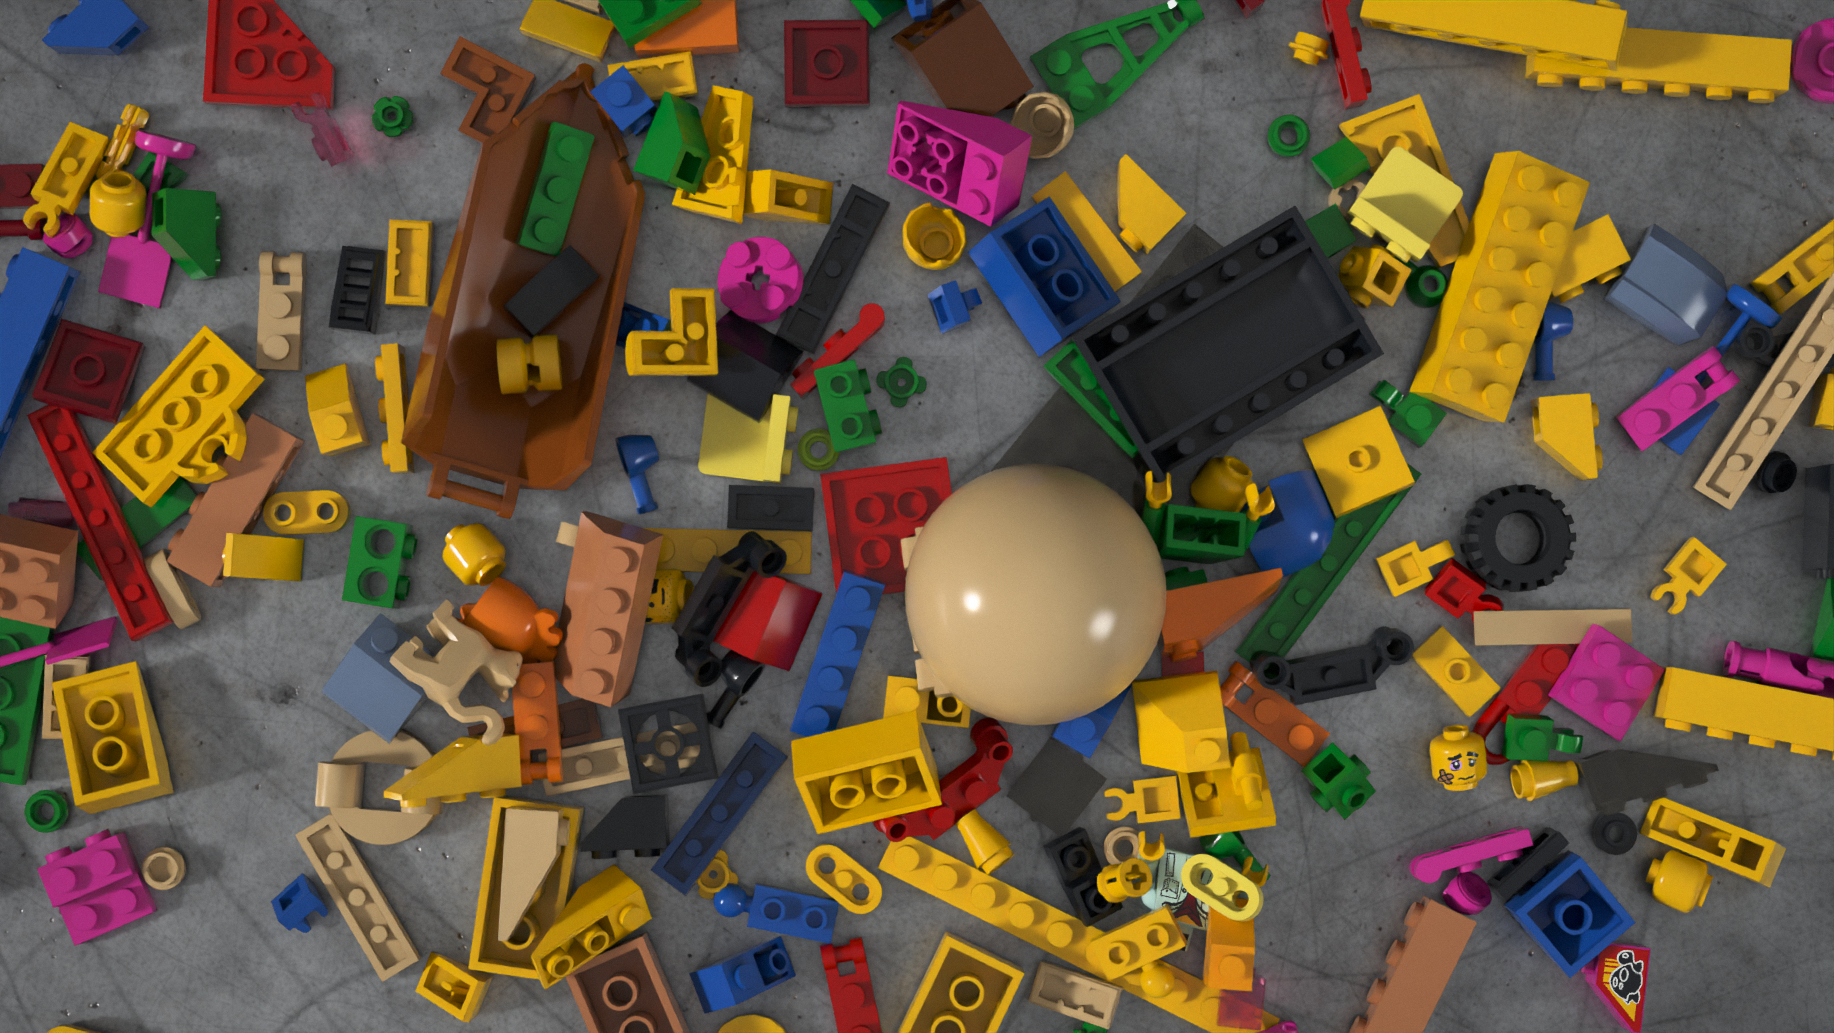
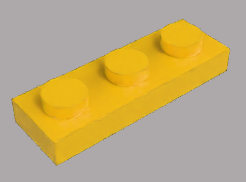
[375,343,415,474]

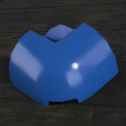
[1239,470,1336,578]

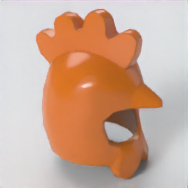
[456,576,563,664]

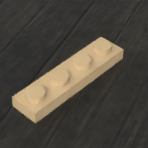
[538,722,700,797]
[295,813,421,982]

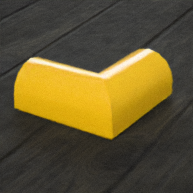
[625,288,718,376]

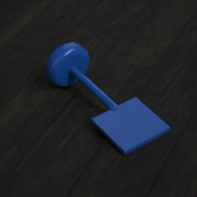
[1651,284,1783,455]

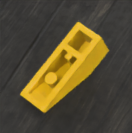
[1640,794,1786,888]

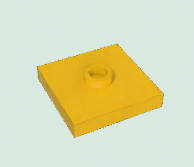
[1302,406,1415,518]

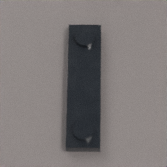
[776,184,890,355]

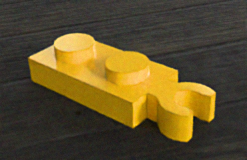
[23,122,110,238]

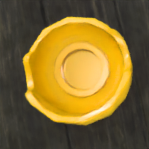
[902,203,967,270]

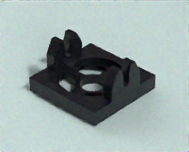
[618,693,719,794]

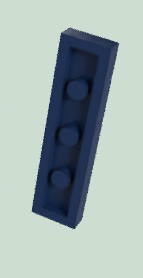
[651,732,788,896]

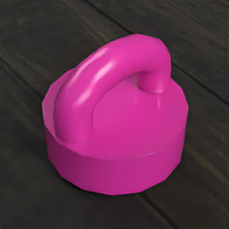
[43,213,93,258]
[1443,871,1492,915]

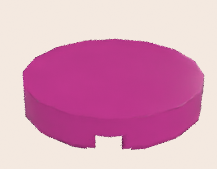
[1790,18,1834,104]

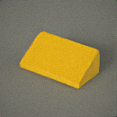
[519,0,615,63]

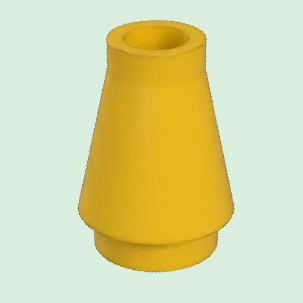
[1510,760,1578,801]
[955,809,1015,875]

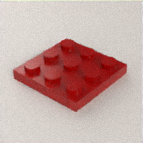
[820,457,952,595]

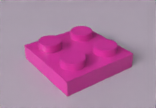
[1548,623,1665,742]

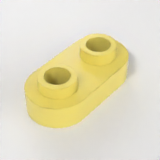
[1181,854,1264,922]

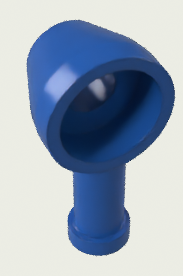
[1533,301,1573,381]
[615,434,659,514]

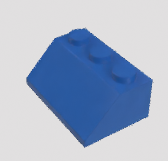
[968,197,1121,357]

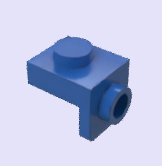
[590,65,657,137]

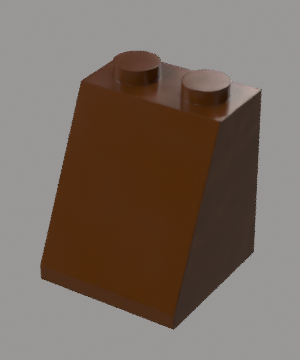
[891,0,1034,117]

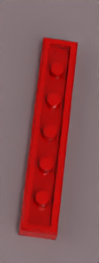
[27,404,174,642]

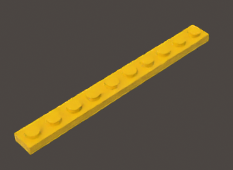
[878,836,1280,1033]

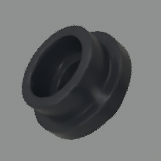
[1757,451,1797,493]
[1593,812,1637,855]

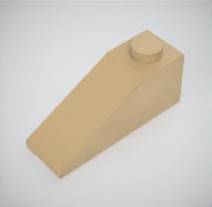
[498,806,570,941]

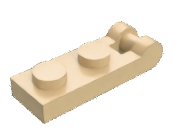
[256,251,307,372]

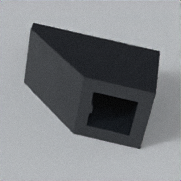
[580,794,670,859]

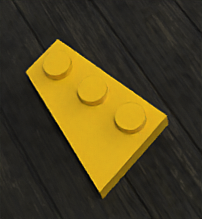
[672,85,754,224]

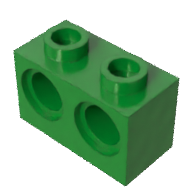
[342,516,418,609]

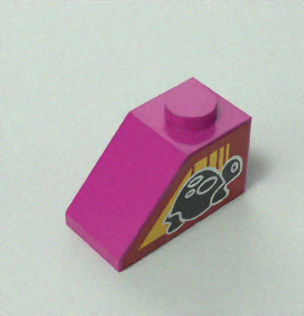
[1581,941,1651,1033]

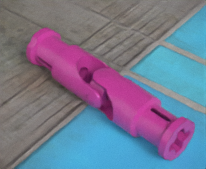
[1722,641,1834,699]

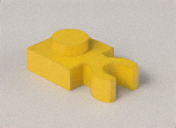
[1650,537,1727,615]
[1103,775,1181,823]

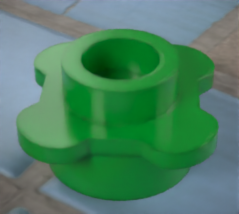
[876,357,927,408]

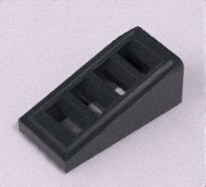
[329,246,386,335]

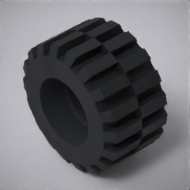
[1460,484,1576,592]

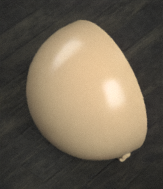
[901,464,1167,725]

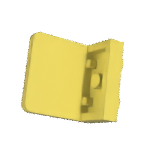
[1346,147,1463,263]
[698,394,799,484]

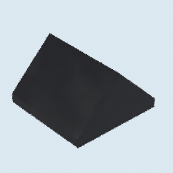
[687,310,803,423]

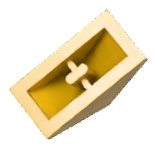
[415,952,493,1023]

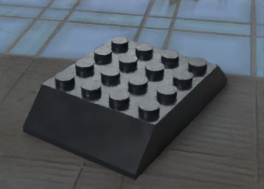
[1072,206,1384,483]

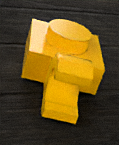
[1375,540,1455,597]

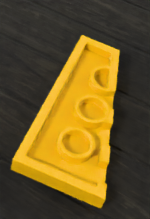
[1339,94,1469,268]

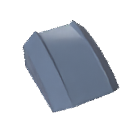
[1603,224,1728,345]

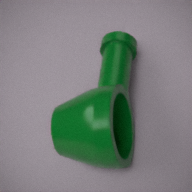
[1384,243,1448,308]
[1199,831,1271,881]

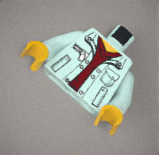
[1136,831,1269,951]

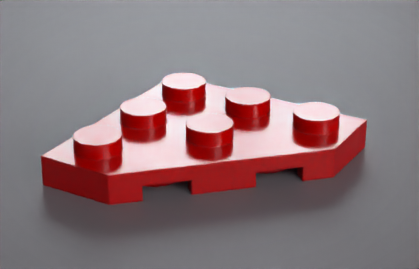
[203,0,335,110]

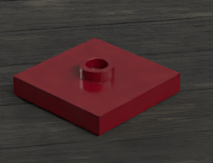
[784,19,870,107]
[32,318,145,424]

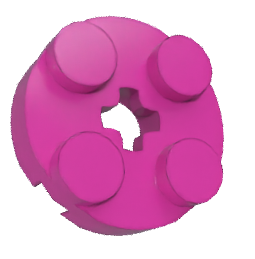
[718,237,803,323]

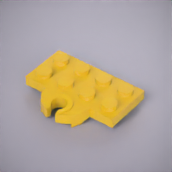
[92,325,265,508]

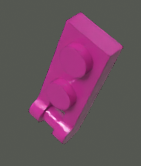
[1615,346,1740,451]
[1409,826,1533,883]

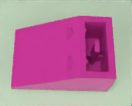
[887,101,1032,227]

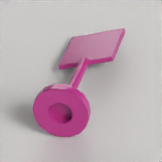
[98,130,196,308]
[0,616,118,667]

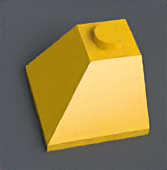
[1132,670,1230,773]

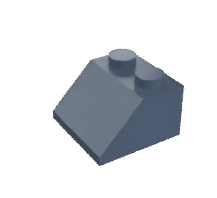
[322,613,436,744]

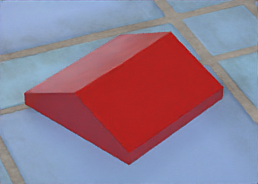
[713,571,822,671]

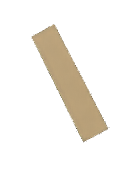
[1474,609,1633,646]

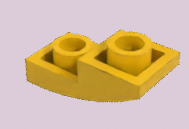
[222,533,304,582]

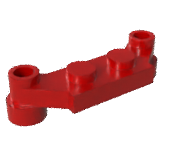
[872,718,1013,842]

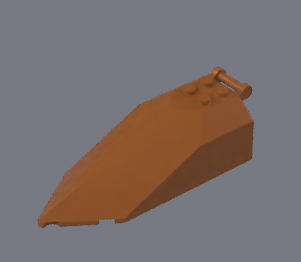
[401,63,646,519]

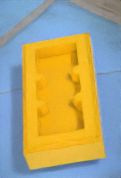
[607,51,699,103]
[385,219,434,307]
[1412,626,1501,717]

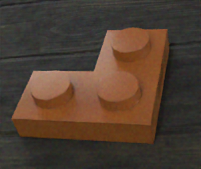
[440,36,537,144]

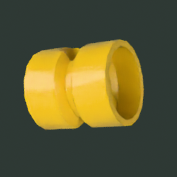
[497,334,563,395]

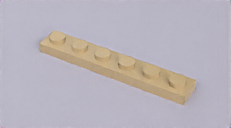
[1693,271,1834,510]

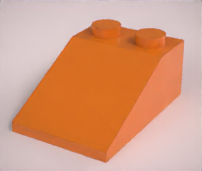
[1157,568,1283,662]

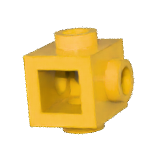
[1338,244,1411,309]

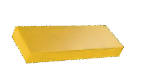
[1031,171,1142,293]

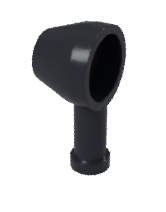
[707,650,765,729]

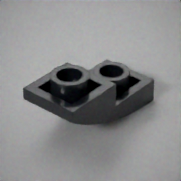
[503,245,599,338]
[1043,827,1123,927]

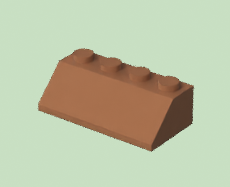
[552,511,663,707]

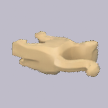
[389,599,523,745]

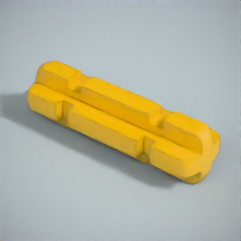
[96,104,149,179]

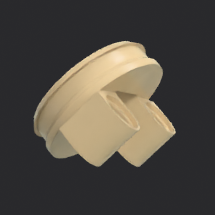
[315,730,444,845]

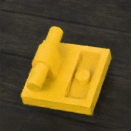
[1176,732,1276,838]

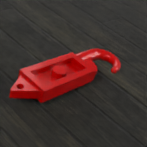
[1471,644,1579,765]

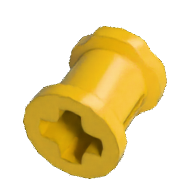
[1097,858,1153,903]

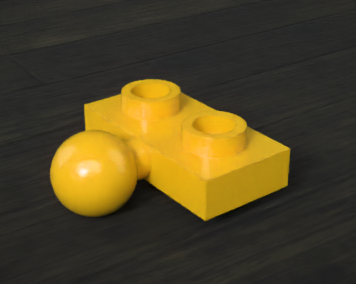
[1090,904,1187,998]

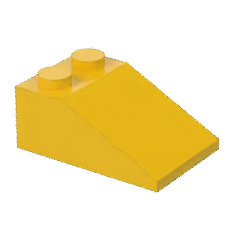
[52,661,174,814]

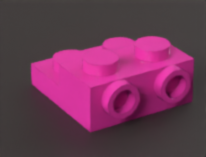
[37,829,158,946]

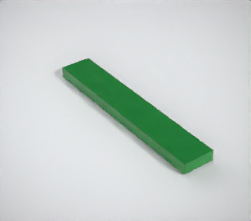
[1234,462,1422,670]

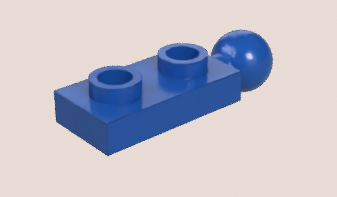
[713,883,839,944]

